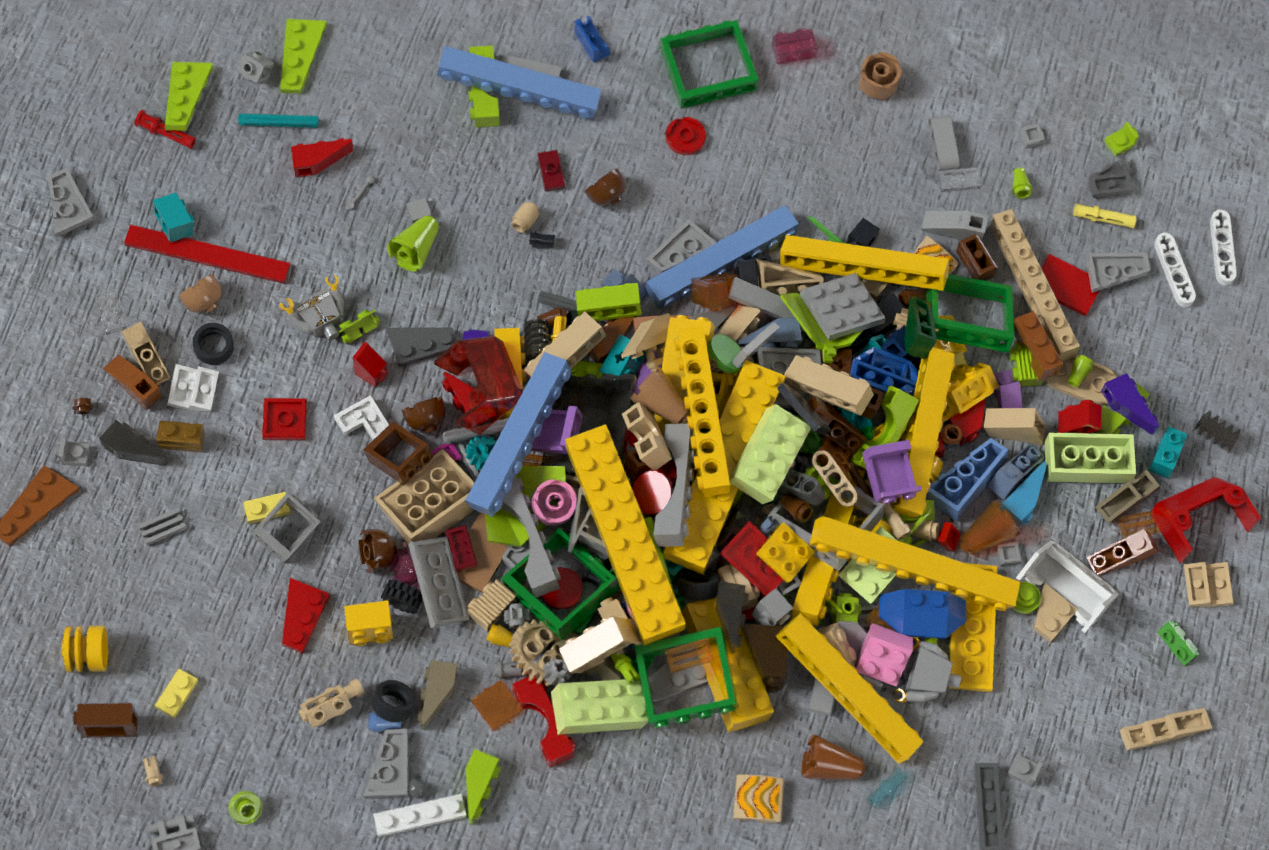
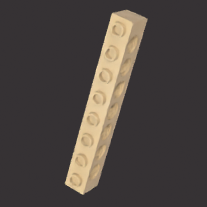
[990,209,1080,362]

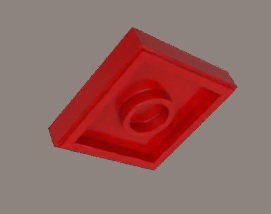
[262,398,307,441]

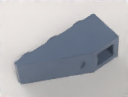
[738,317,802,349]
[988,443,1045,500]

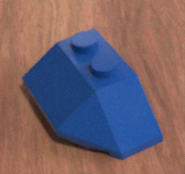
[850,347,918,399]
[879,589,966,639]

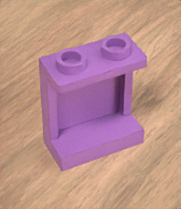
[531,406,583,454]
[862,440,922,504]

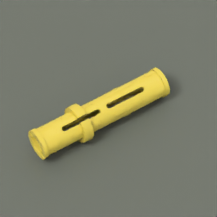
[1073,203,1136,229]

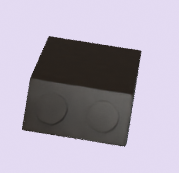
[742,623,787,693]

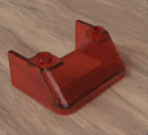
[434,336,523,435]

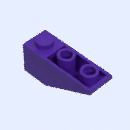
[1101,373,1159,435]

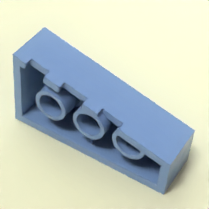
[925,438,1009,522]

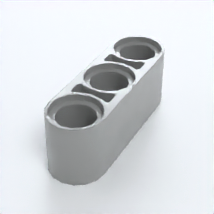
[928,116,960,172]

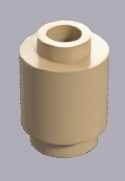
[511,202,540,233]

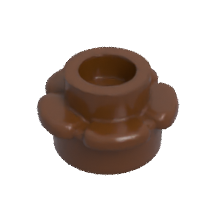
[72,398,93,415]

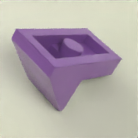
[993,370,1023,408]

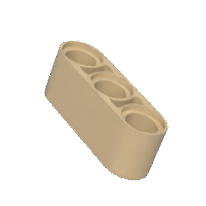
[812,450,857,506]

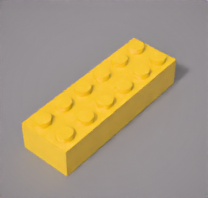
[681,593,774,733]

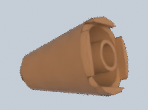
[631,367,690,424]

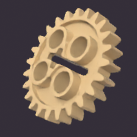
[509,620,573,686]

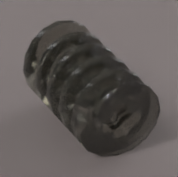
[524,319,551,363]
[1193,410,1241,454]

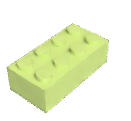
[729,404,811,504]
[1044,433,1136,483]
[551,679,649,735]

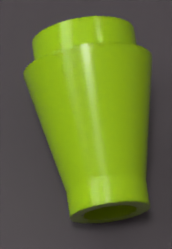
[1012,168,1032,199]
[1067,355,1094,388]

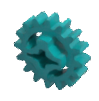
[465,435,496,471]

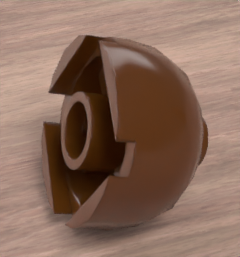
[584,168,626,207]
[402,396,445,433]
[358,529,397,573]

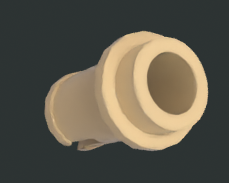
[143,756,163,787]

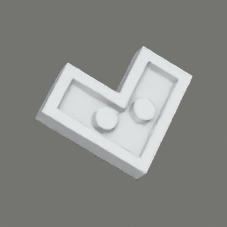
[334,395,389,441]

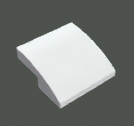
[166,364,219,412]

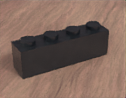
[843,293,906,355]

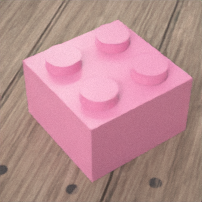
[855,623,913,686]

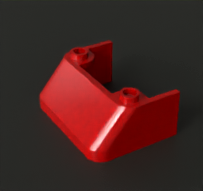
[1151,477,1261,564]

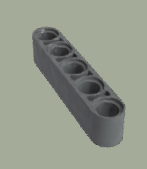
[777,469,826,505]

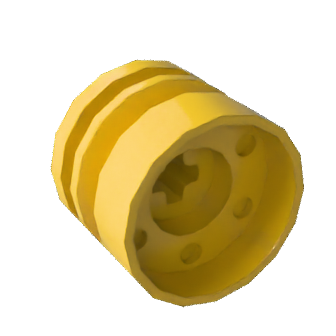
[62,625,108,673]

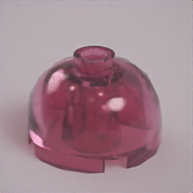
[389,542,418,586]

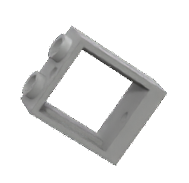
[250,493,320,563]

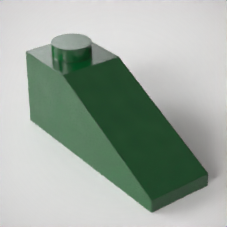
[904,296,937,359]

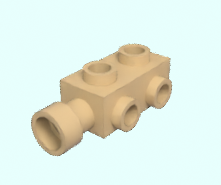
[298,678,365,728]

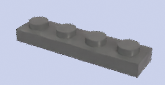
[974,763,1004,850]

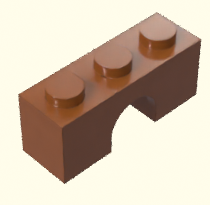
[1014,311,1063,382]

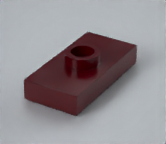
[537,150,565,192]
[445,525,478,572]

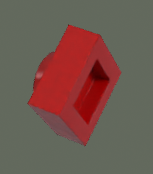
[938,522,961,552]

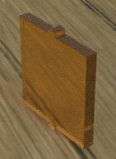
[471,680,523,731]

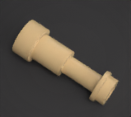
[880,501,912,541]

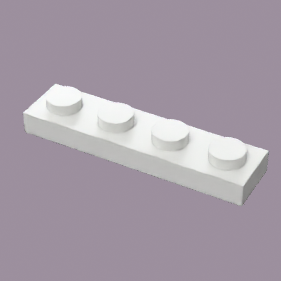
[373,794,466,838]

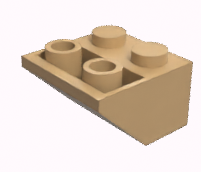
[714,305,761,344]

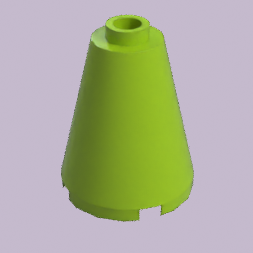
[387,216,439,272]

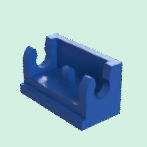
[574,16,611,63]

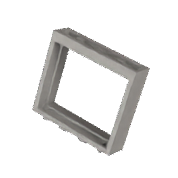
[767,464,884,571]

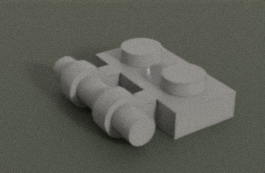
[148,814,201,850]

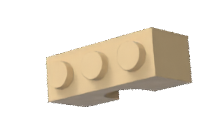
[622,402,672,471]

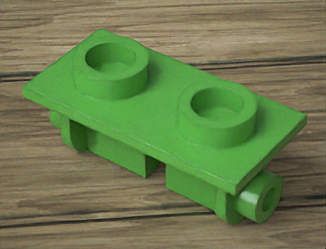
[1157,620,1200,666]

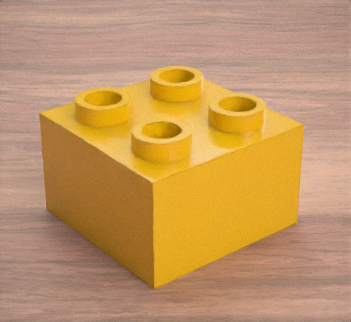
[344,601,393,646]

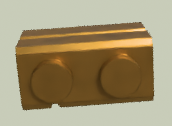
[157,420,205,452]

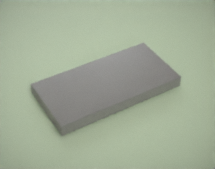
[408,537,470,628]

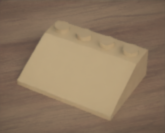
[374,449,474,544]

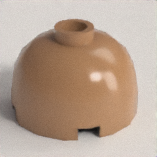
[178,274,222,313]

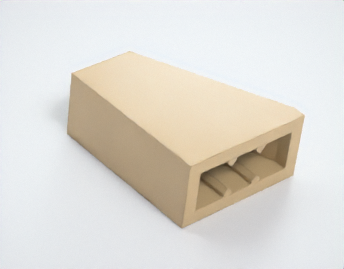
[982,408,1046,445]

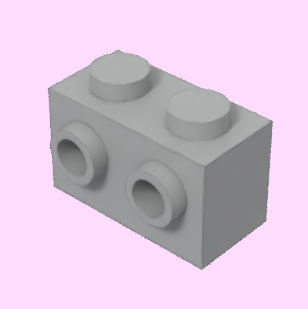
[752,588,793,626]

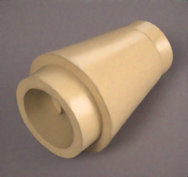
[908,520,940,541]

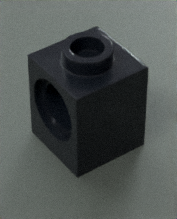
[847,218,880,247]

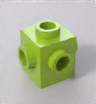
[829,593,861,625]

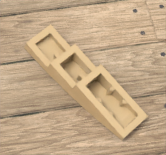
[1119,708,1212,751]

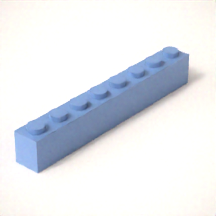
[437,46,601,119]
[646,205,799,310]
[465,352,571,517]

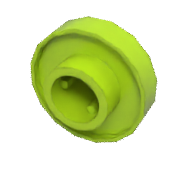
[1012,582,1041,614]
[228,791,262,825]

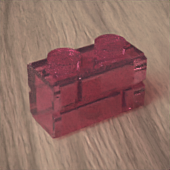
[772,28,818,64]

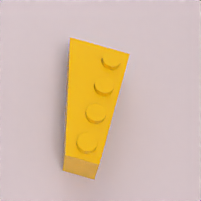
[494,328,526,420]

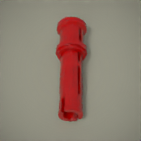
[134,109,196,149]

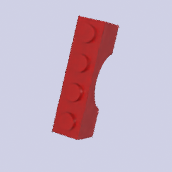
[512,676,576,768]

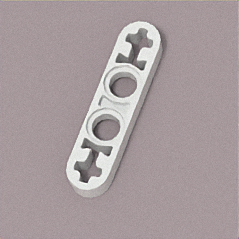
[1210,210,1237,286]
[1154,233,1196,307]

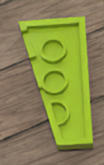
[280,19,327,94]
[165,62,214,131]

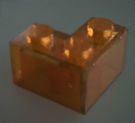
[691,273,738,311]

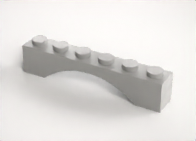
[654,423,696,546]
[501,477,561,598]

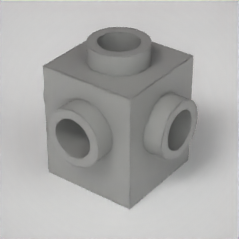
[238,51,274,83]

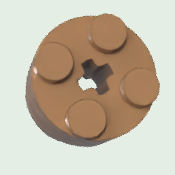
[859,52,902,101]

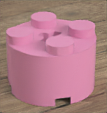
[531,479,577,526]

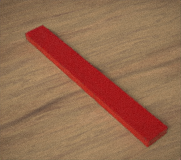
[124,224,290,284]

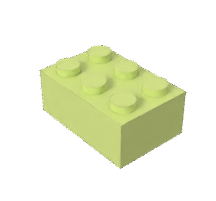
[838,526,898,605]

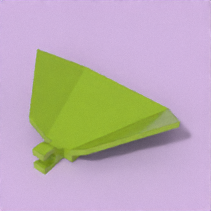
[780,293,863,364]
[485,466,566,547]

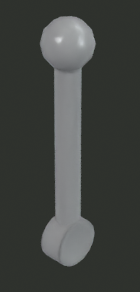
[346,176,374,211]

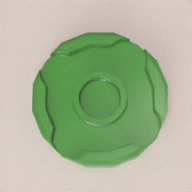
[707,334,745,374]

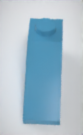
[999,462,1047,528]

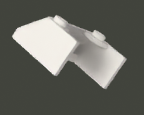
[1016,541,1118,633]

